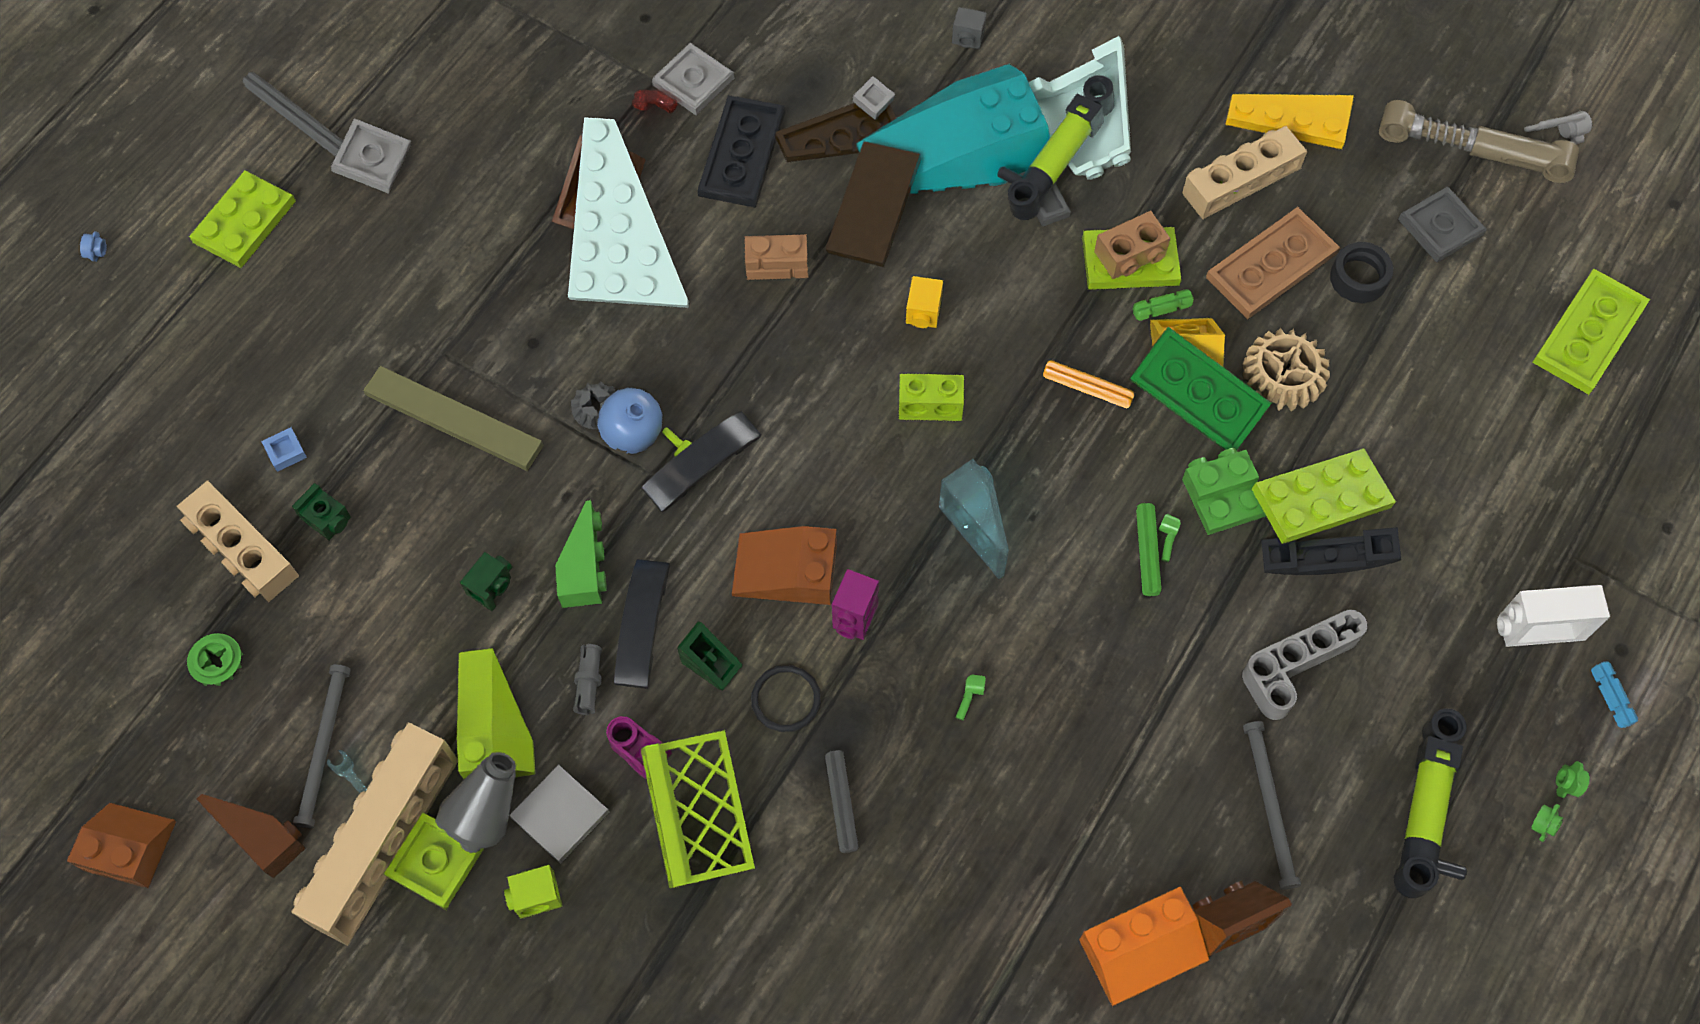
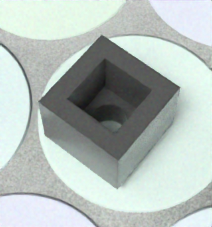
[952,7,987,49]

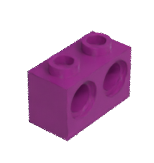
[832,569,879,640]

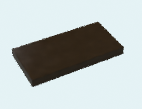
[825,141,922,267]

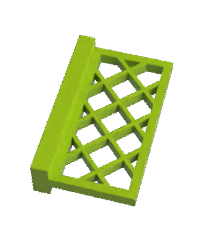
[641,730,755,888]

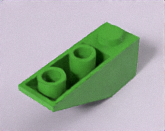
[555,500,607,608]

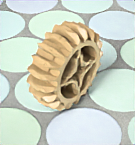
[1243,328,1330,411]

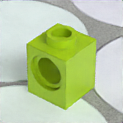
[504,865,562,919]

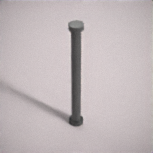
[293,664,351,829]
[1243,721,1301,890]

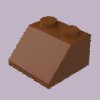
[67,803,176,888]

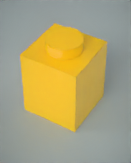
[906,276,943,328]

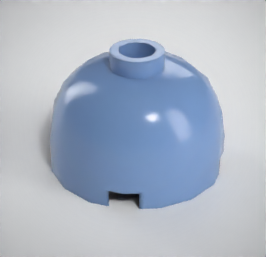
[597,388,663,454]

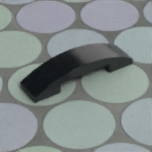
[642,411,761,513]
[1261,527,1401,575]
[614,559,670,689]

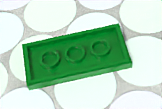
[1129,327,1271,450]

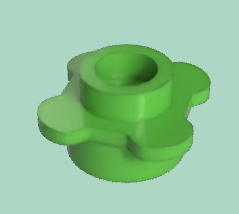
[1556,761,1589,798]
[1532,804,1563,842]

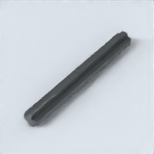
[243,72,343,156]

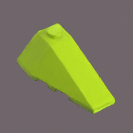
[457,648,536,779]

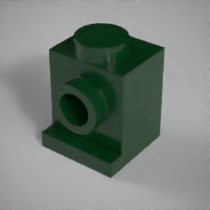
[292,483,351,541]
[460,552,513,611]

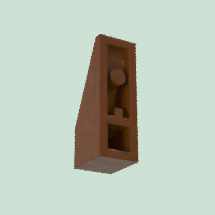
[196,794,306,879]

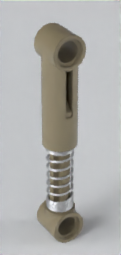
[1379,100,1579,183]

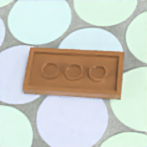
[1206,207,1340,319]

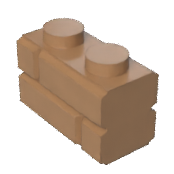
[745,235,808,280]

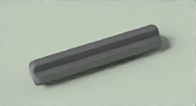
[825,750,858,853]

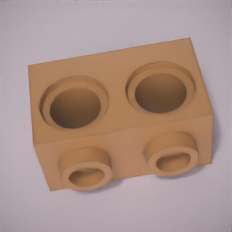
[1094,211,1170,279]

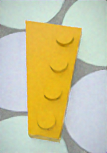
[1225,94,1354,149]

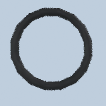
[751,665,821,732]

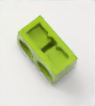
[899,374,964,421]

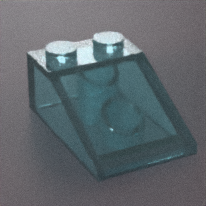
[939,459,1009,579]

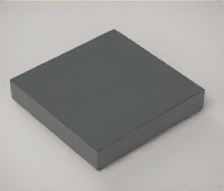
[1398,186,1487,263]

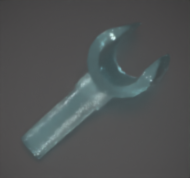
[327,750,367,794]

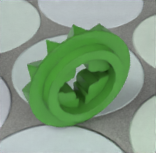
[187,633,243,686]

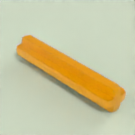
[1043,360,1135,408]

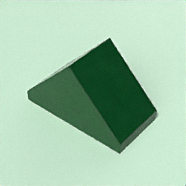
[677,621,743,691]

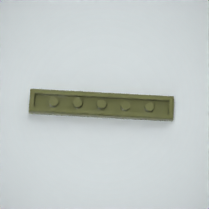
[363,366,544,471]

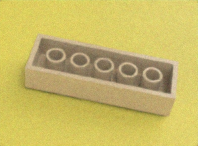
[292,722,458,946]

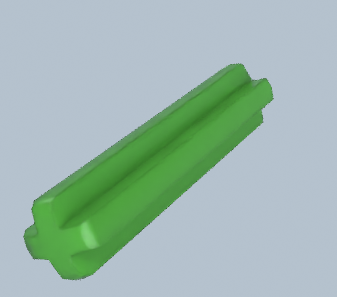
[1136,503,1161,596]

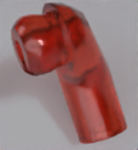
[632,90,678,113]

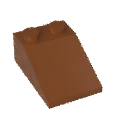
[732,526,837,605]

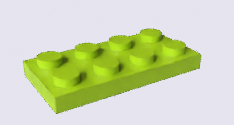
[1532,269,1650,395]
[1252,449,1396,544]

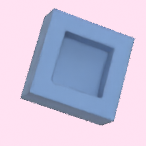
[261,427,307,472]

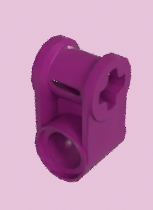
[606,716,672,780]

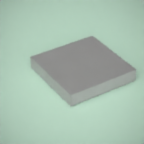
[652,43,734,115]
[331,118,411,194]
[509,765,609,864]

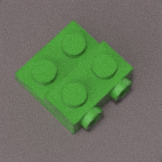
[1182,448,1266,535]

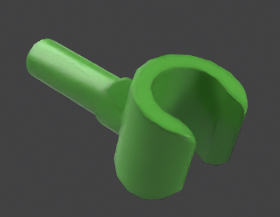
[1159,514,1181,562]
[956,675,986,721]

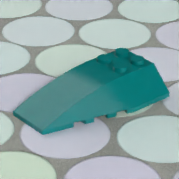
[857,64,1050,194]

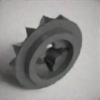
[571,381,616,429]

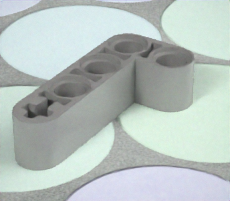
[1242,610,1367,720]

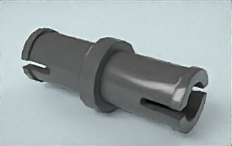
[573,644,602,715]

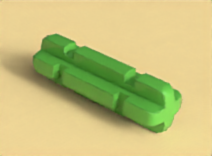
[1133,289,1194,321]

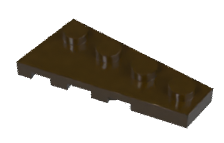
[775,103,896,162]

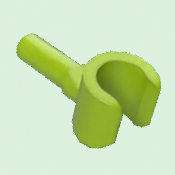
[662,427,692,457]

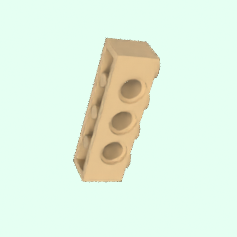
[1182,126,1307,219]
[177,480,299,602]

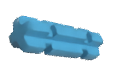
[1591,662,1638,728]

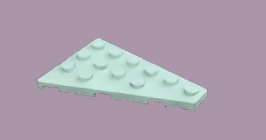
[568,117,689,308]

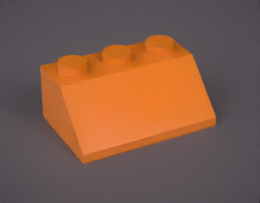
[1079,887,1209,1007]

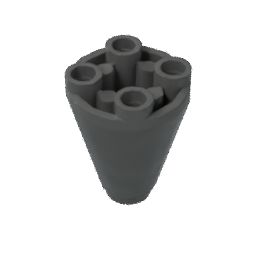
[435,752,516,853]

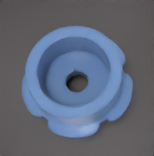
[80,232,106,261]

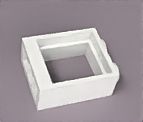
[1497,585,1610,647]

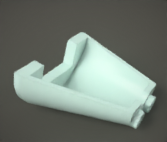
[1029,36,1131,180]

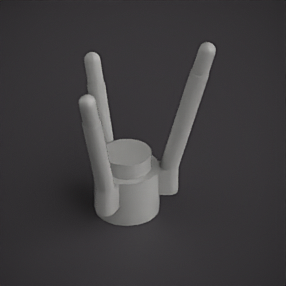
[1524,111,1592,145]

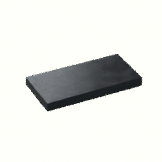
[697,95,785,208]

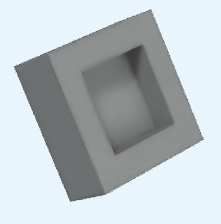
[853,76,895,119]

